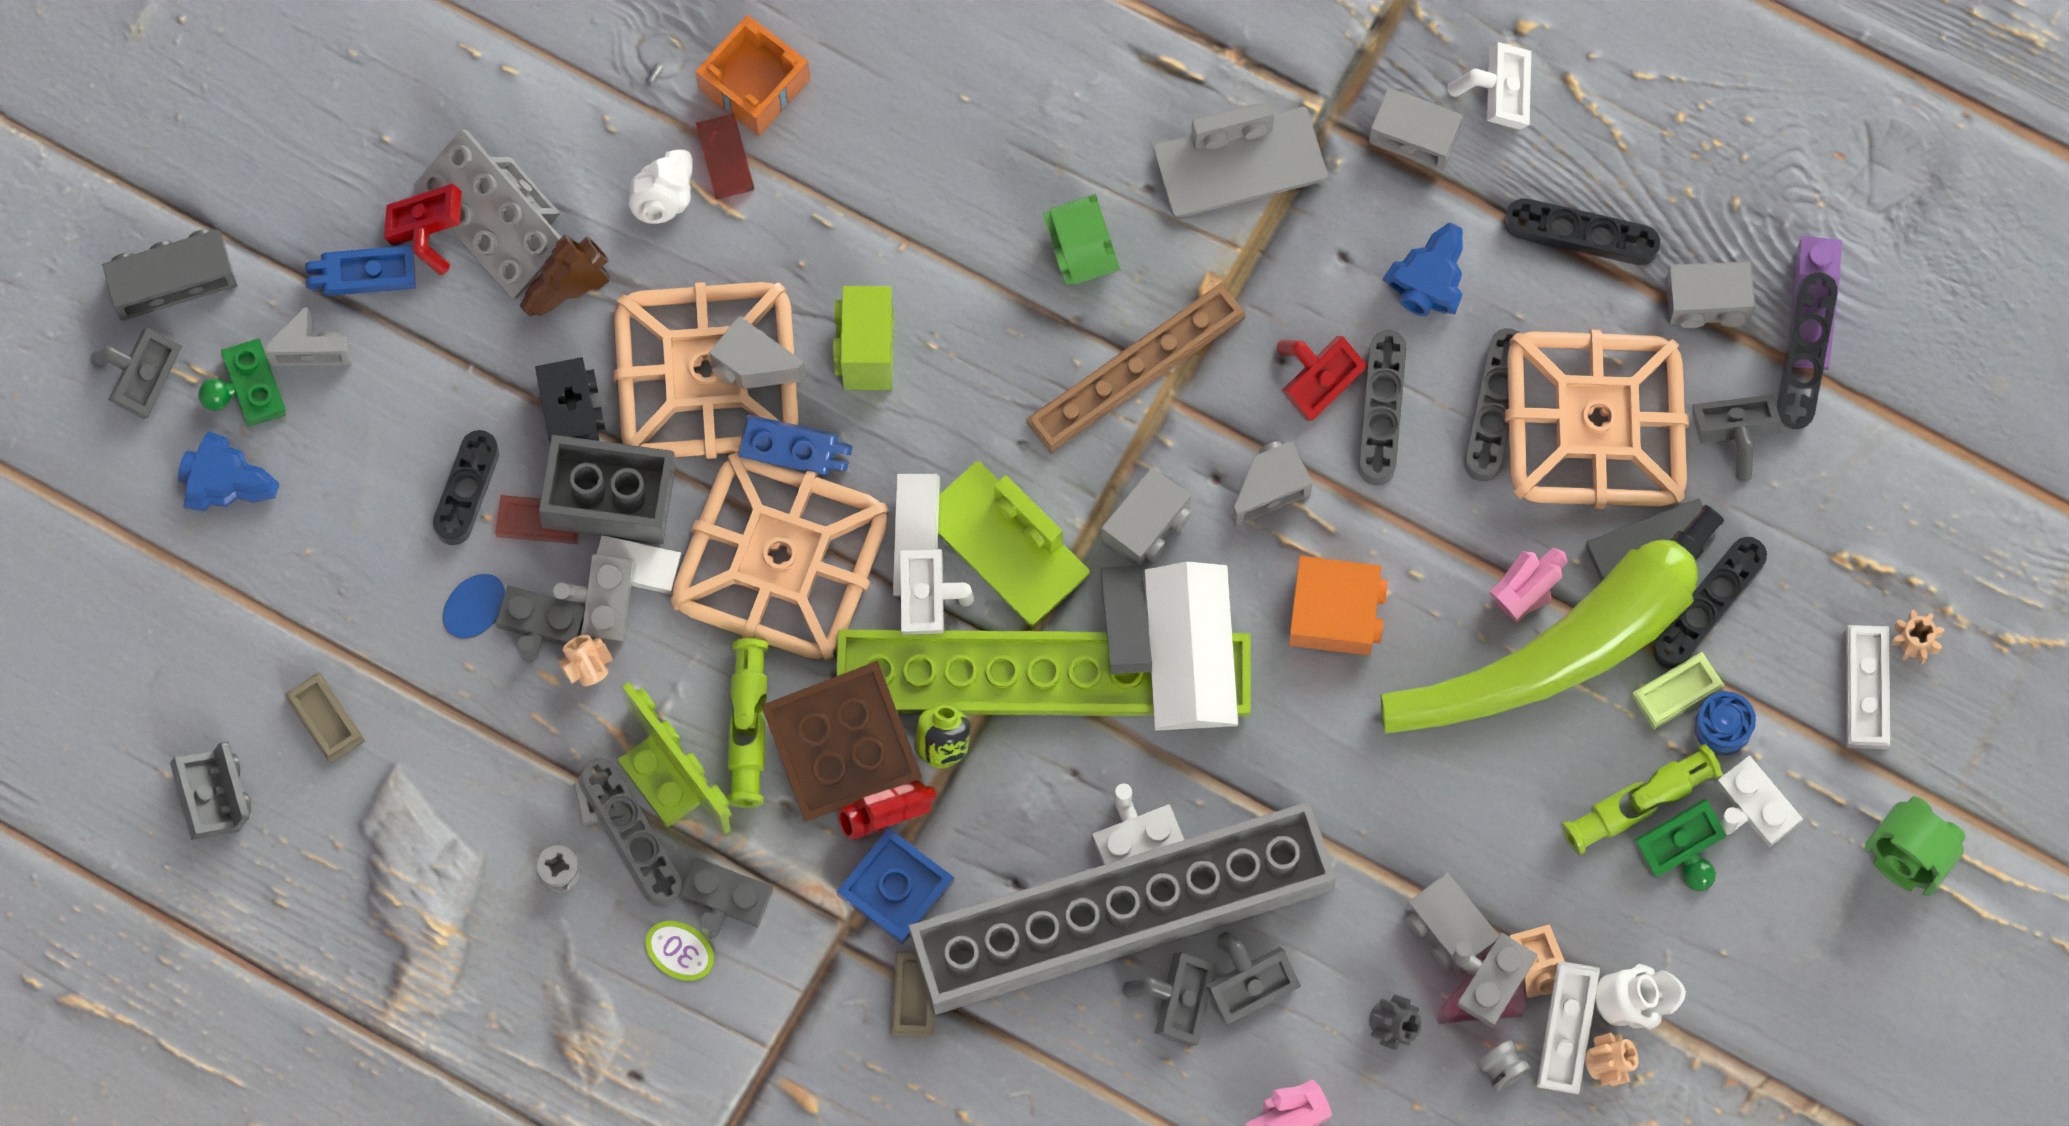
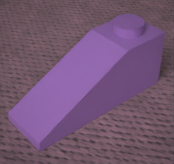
[1790,236,1842,370]

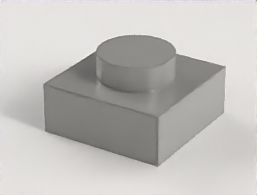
[572,776,624,825]

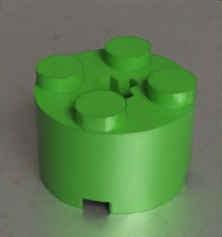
[1043,193,1120,286]
[1865,796,1966,896]

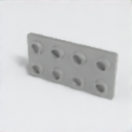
[1153,100,1328,219]
[414,130,561,298]

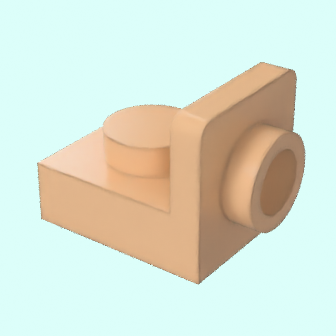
[1510,924,1565,998]

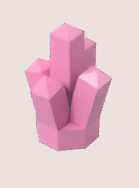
[1489,548,1568,623]
[1245,1079,1332,1126]

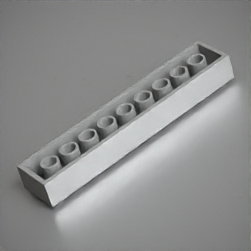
[909,801,1336,1015]

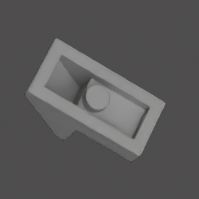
[265,307,352,366]

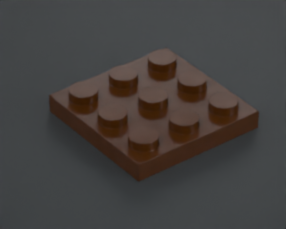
[761,661,922,822]

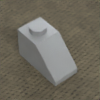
[709,316,805,389]
[1233,440,1312,526]

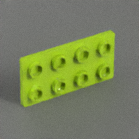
[938,461,1090,627]
[617,682,732,835]

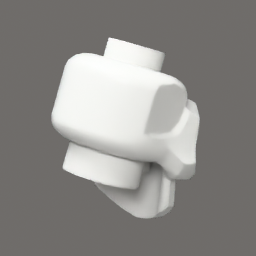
[628,150,693,224]
[1594,963,1686,1030]

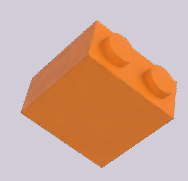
[1288,556,1388,656]

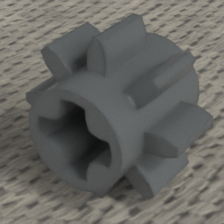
[1369,994,1421,1050]

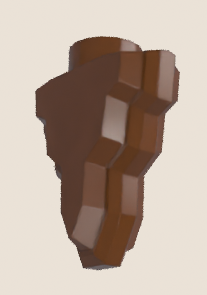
[520,234,610,316]

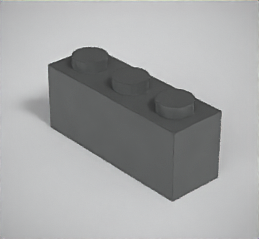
[102,229,238,321]

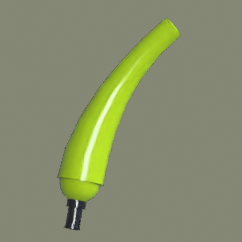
[1381,504,1725,734]

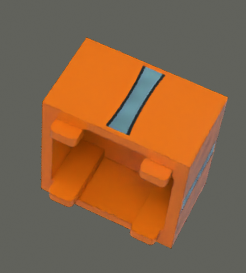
[695,14,810,136]

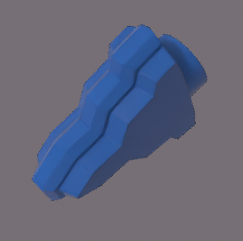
[1383,222,1463,316]
[178,431,280,511]

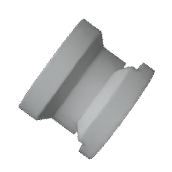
[536,845,581,893]
[1477,1040,1531,1092]

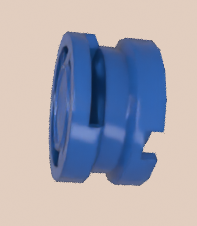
[1695,691,1756,755]

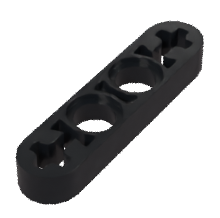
[1505,198,1660,265]
[1776,272,1837,429]
[1653,537,1767,669]

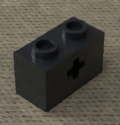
[535,357,606,444]

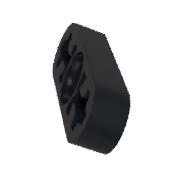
[433,430,499,545]

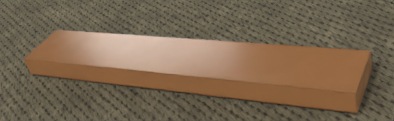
[1026,283,1245,454]

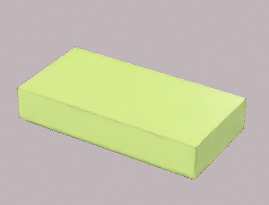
[1631,652,1725,730]

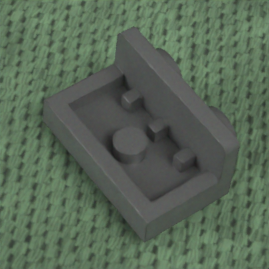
[170,742,251,840]

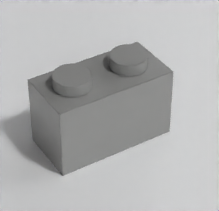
[1369,87,1463,171]
[1665,261,1755,328]
[1101,467,1192,566]
[1405,872,1499,976]

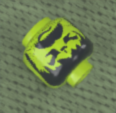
[914,705,971,768]

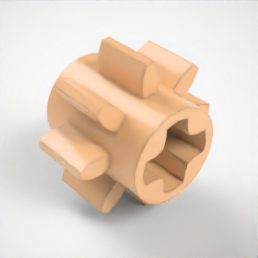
[1891,610,1944,664]
[558,635,613,686]
[1585,1032,1638,1087]

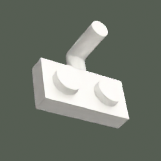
[1447,42,1531,130]
[900,549,974,635]
[1716,755,1803,847]
[1092,783,1184,865]

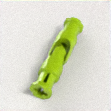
[727,638,769,808]
[1561,744,1723,856]

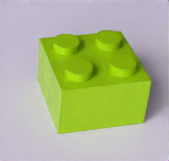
[833,286,894,390]

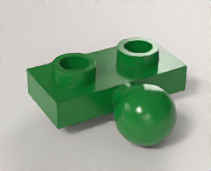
[198,338,286,427]
[1632,799,1727,891]

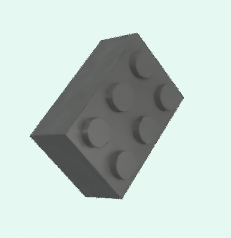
[539,435,676,544]

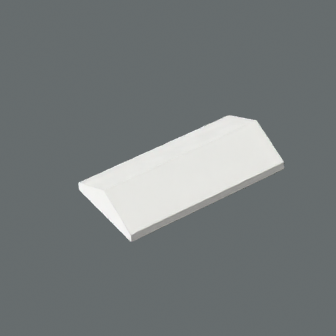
[1145,561,1238,731]

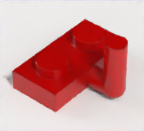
[384,183,462,275]
[1276,336,1368,421]

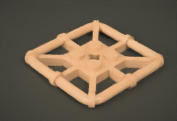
[613,282,799,459]
[1505,329,1689,509]
[670,452,890,662]

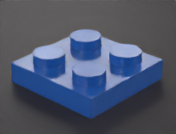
[836,827,954,945]

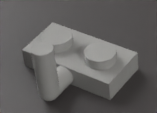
[553,554,635,641]
[1453,933,1538,1028]

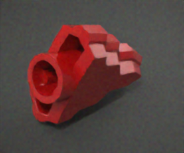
[837,780,937,841]

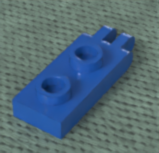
[305,245,416,296]
[738,414,853,475]

